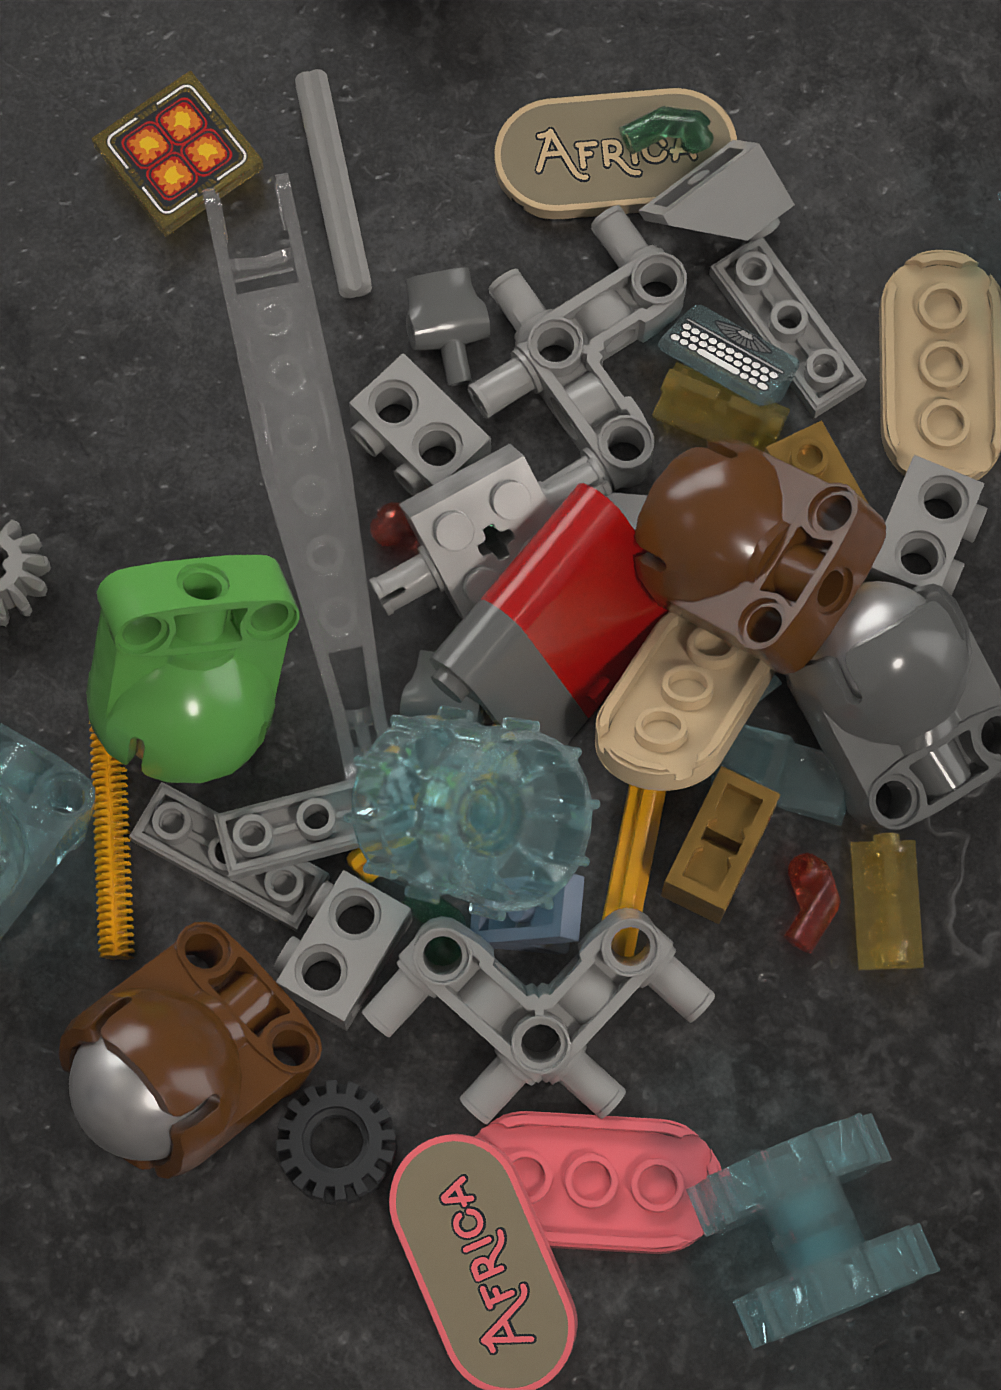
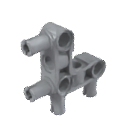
[468,205,687,492]
[362,908,715,1125]

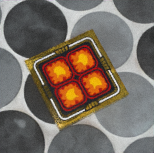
[92,70,264,237]

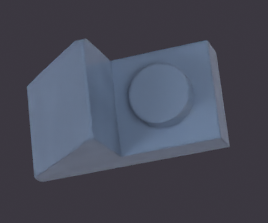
[470,871,585,955]

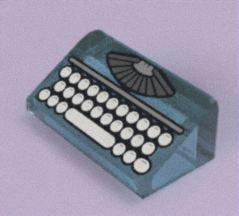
[657,305,800,406]

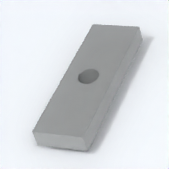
[709,238,867,419]
[214,766,419,881]
[129,782,330,933]

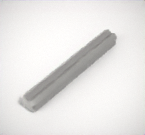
[295,69,372,298]

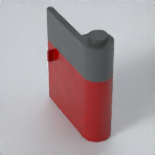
[429,483,670,776]

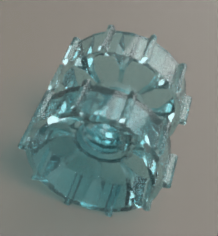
[343,705,600,921]
[686,1113,940,1349]

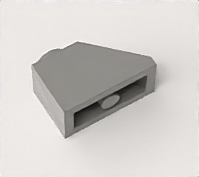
[638,140,795,241]

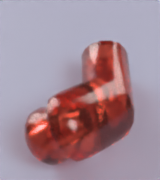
[784,853,841,954]

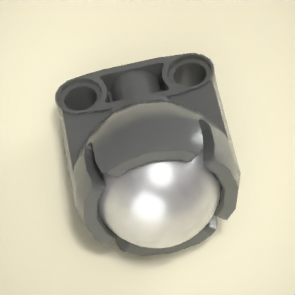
[786,581,1001,830]

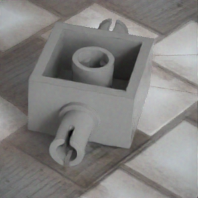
[369,444,612,620]

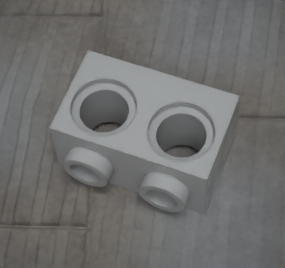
[349,353,491,496]
[863,455,988,595]
[273,870,413,1031]

